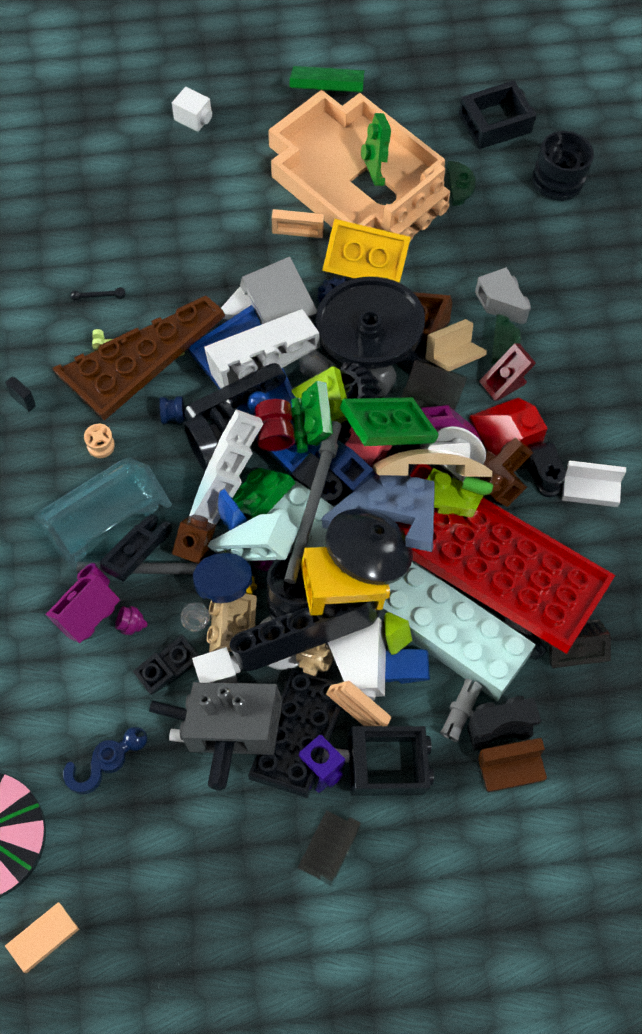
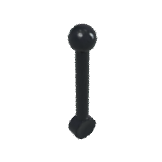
[70,287,126,301]

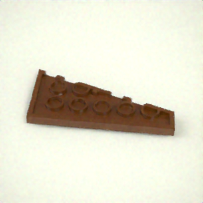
[52,295,225,421]

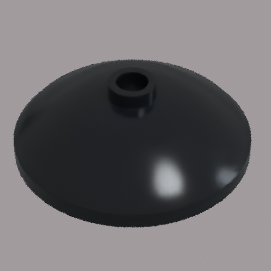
[325,509,413,585]

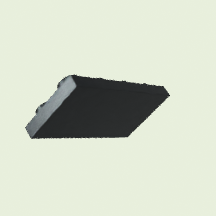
[248,669,342,798]

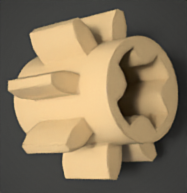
[296,643,333,676]

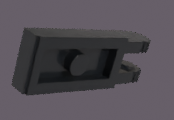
[100,513,172,582]

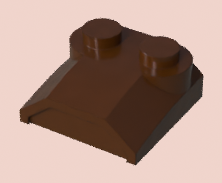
[413,292,452,348]

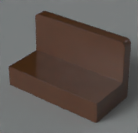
[478,738,547,792]

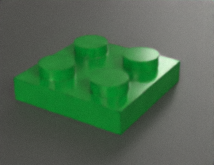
[232,468,296,520]

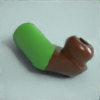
[462,473,503,495]

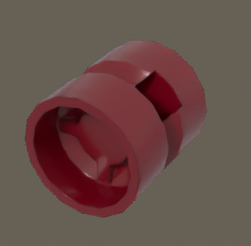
[255,399,295,451]

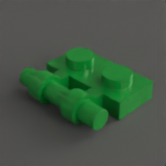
[291,381,333,453]

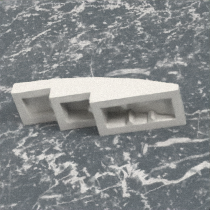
[189,409,263,525]

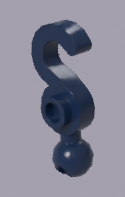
[63,727,147,795]

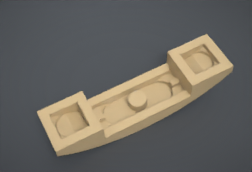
[373,449,492,477]

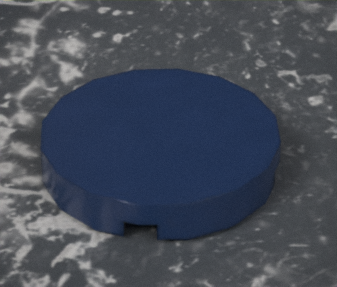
[193,553,253,604]

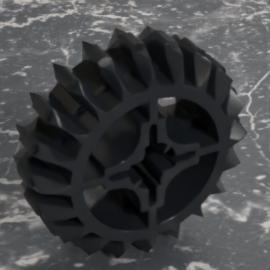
[334,362,382,437]

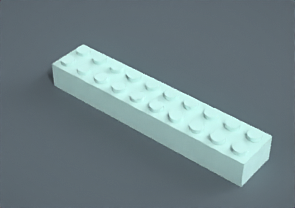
[267,480,536,701]

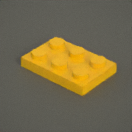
[322,219,411,283]

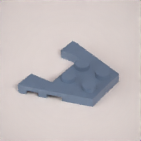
[321,473,435,552]

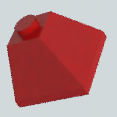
[469,397,548,456]

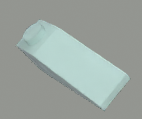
[208,512,299,561]

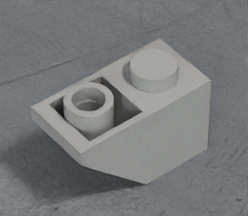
[475,267,531,324]

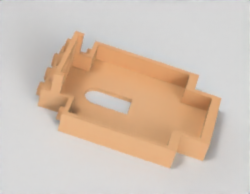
[268,90,450,241]

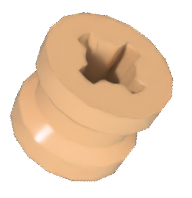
[84,424,115,458]

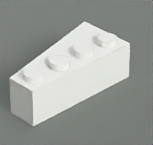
[204,309,320,389]

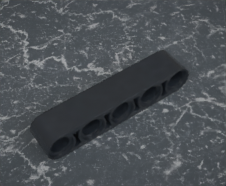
[230,601,378,671]

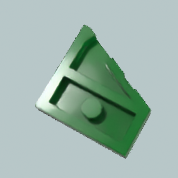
[361,113,391,186]

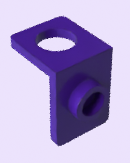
[299,735,346,793]

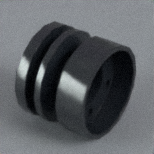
[532,131,594,201]
[183,402,252,472]
[267,553,308,619]

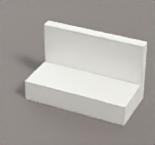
[562,461,626,507]

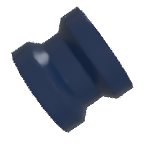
[160,396,184,425]

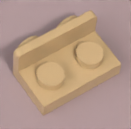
[207,594,257,653]

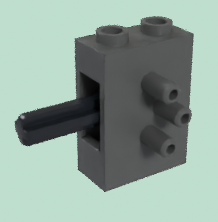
[180,682,283,791]

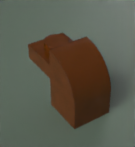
[480,437,534,507]

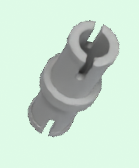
[440,679,483,742]

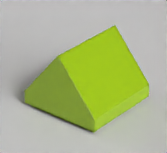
[384,612,412,655]

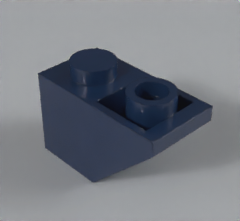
[316,440,375,493]

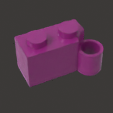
[45,563,120,643]

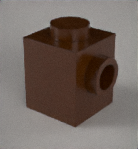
[172,515,216,564]

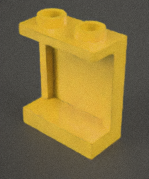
[301,547,390,616]

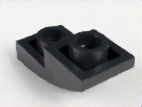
[133,635,200,695]

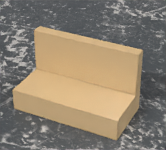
[426,319,487,372]

